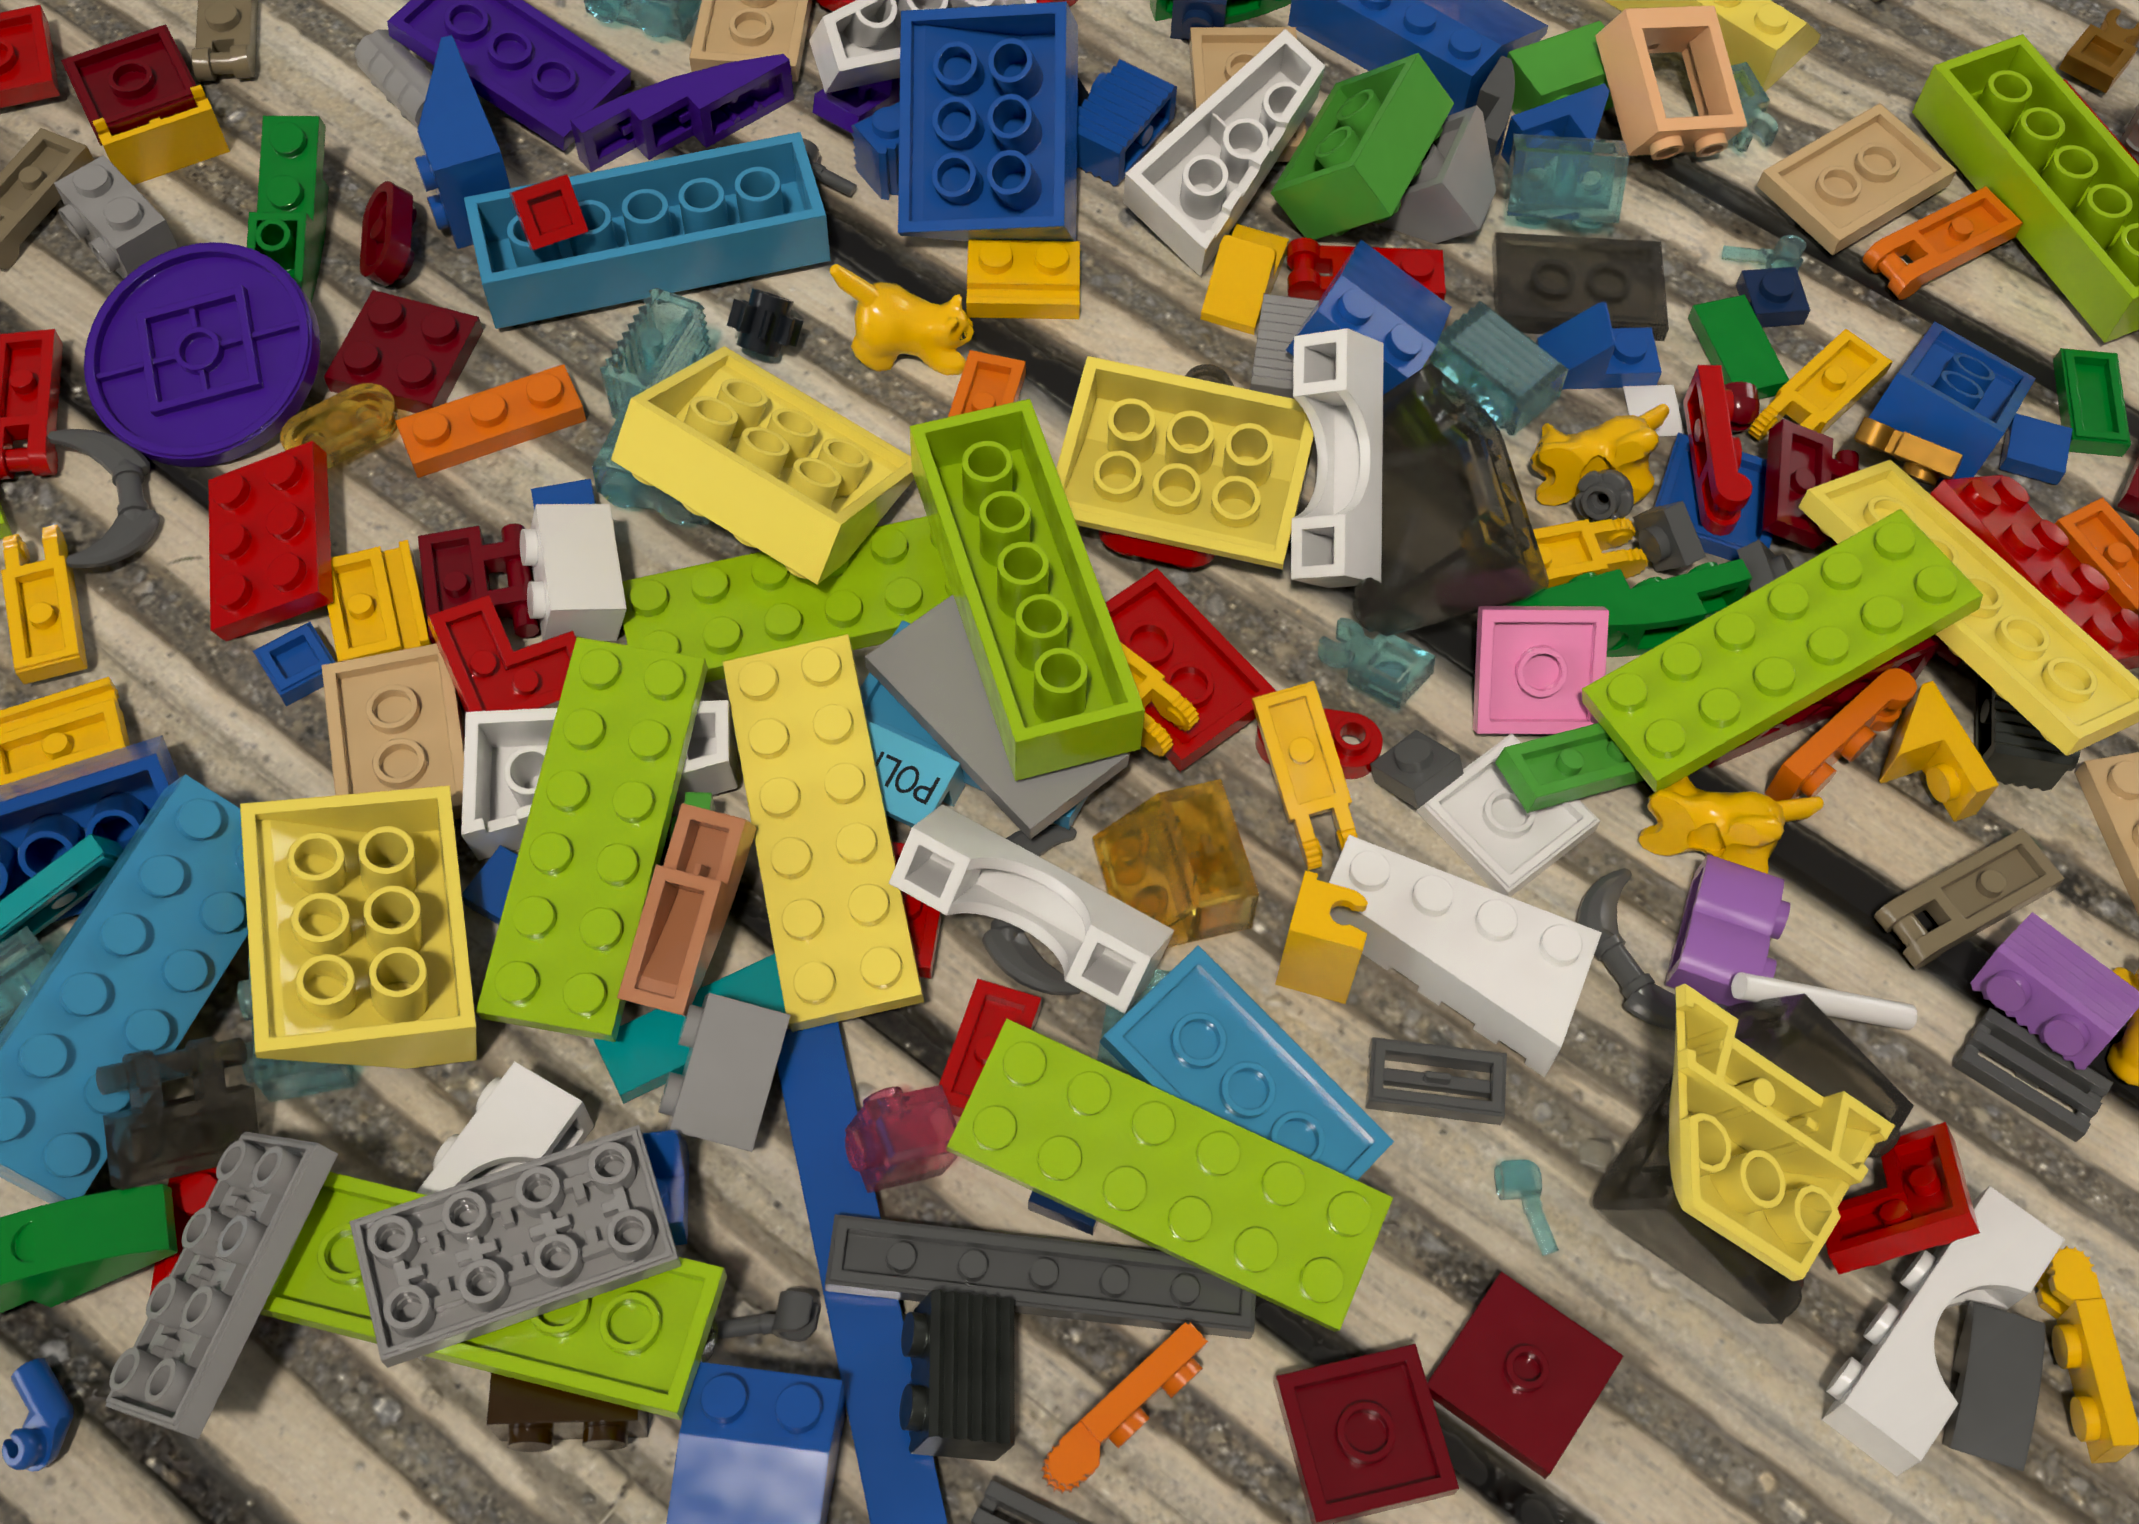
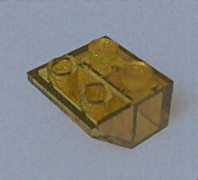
[1092,779,1259,948]

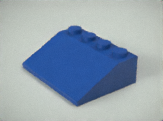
[1288,0,1548,116]
[898,1,1078,242]

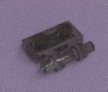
[96,1036,259,1190]

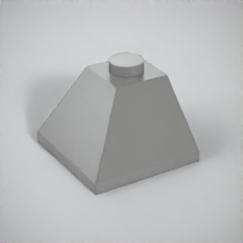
[1371,105,1496,244]

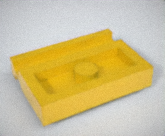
[966,239,1080,319]
[327,540,432,662]
[0,677,130,786]

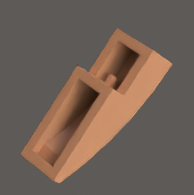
[617,803,756,1016]

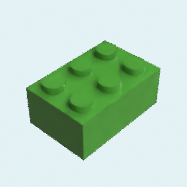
[1271,53,1454,240]

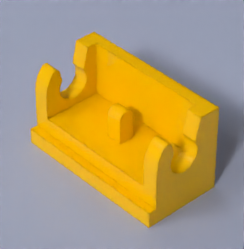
[92,84,230,185]
[1275,870,1368,1004]

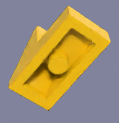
[1200,224,1289,335]
[1879,681,1999,822]

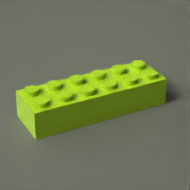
[1912,34,2139,343]
[909,399,1145,781]

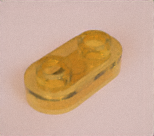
[280,383,400,469]

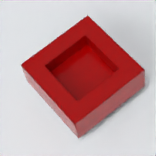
[509,174,588,250]

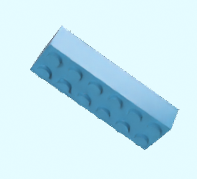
[464,132,831,329]
[0,774,248,1203]

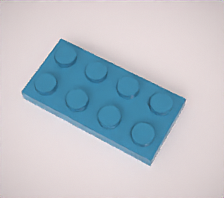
[1100,945,1394,1180]

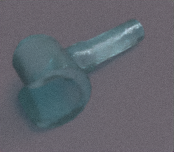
[1722,235,1806,271]
[1494,1159,1559,1256]

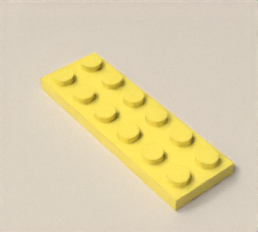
[1799,459,2139,756]
[723,634,925,1032]

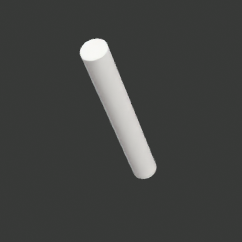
[1731,972,1917,1030]

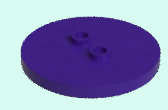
[84,242,321,467]

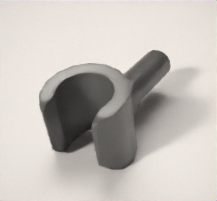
[803,138,857,197]
[714,1290,819,1342]

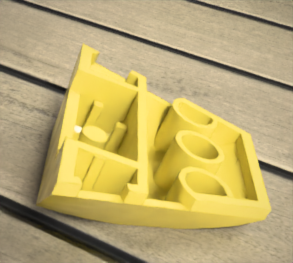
[1669,984,1895,1281]

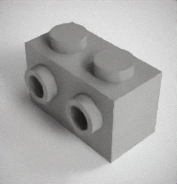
[54,155,179,279]
[658,993,791,1152]

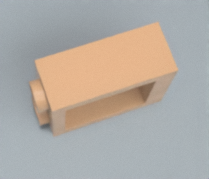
[1595,6,1747,160]

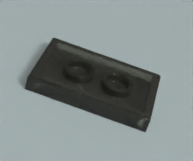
[1492,232,1669,341]

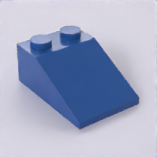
[414,35,511,249]
[1286,240,1452,416]
[1868,321,2036,483]
[666,1362,846,1524]

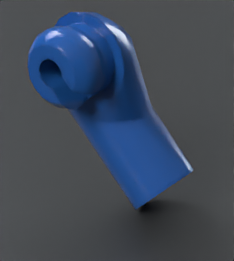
[2,1358,74,1472]

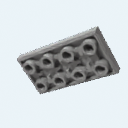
[865,595,1129,839]
[350,1125,681,1368]
[105,1132,338,1439]

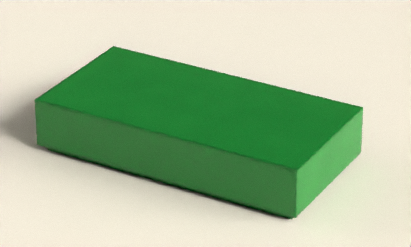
[1688,295,1789,399]
[2053,348,2131,457]

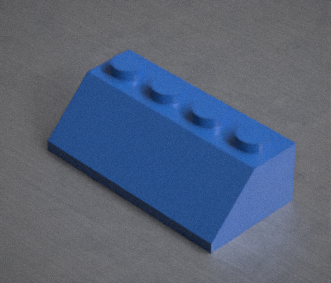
[0,735,179,923]

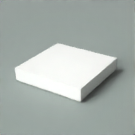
[1417,733,1600,897]

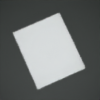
[1623,385,1685,437]

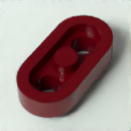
[360,181,417,286]

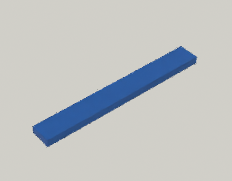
[777,1022,948,1524]

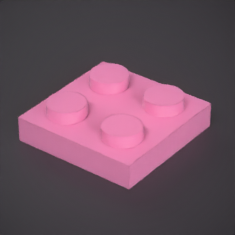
[1473,606,1609,734]

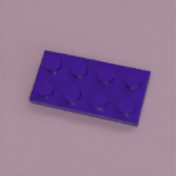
[387,0,631,151]

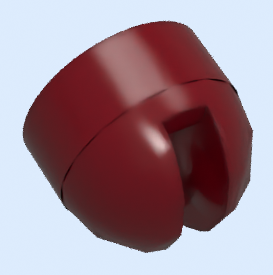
[1725,382,1760,432]

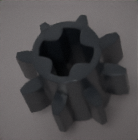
[727,288,804,358]

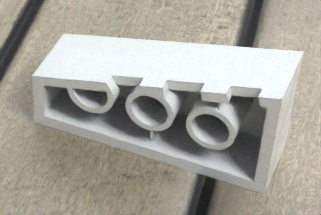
[809,0,1037,93]
[1123,29,1325,277]
[461,700,737,861]
[1329,835,1602,1078]

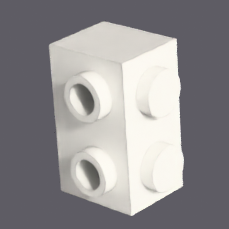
[520,504,627,641]

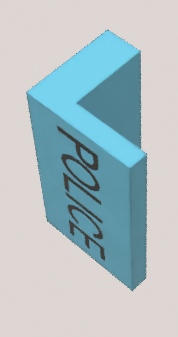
[867,720,965,827]

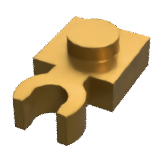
[2059,8,2139,93]
[1854,417,1963,486]

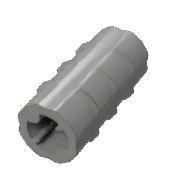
[355,29,432,129]

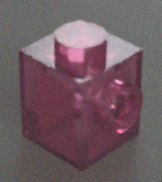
[845,1085,958,1193]

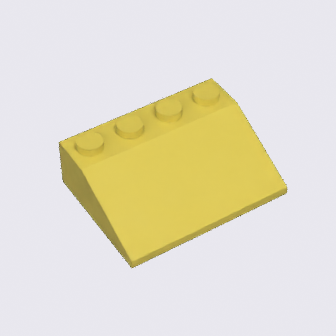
[611,346,914,585]
[1056,356,1315,570]
[240,785,477,1069]

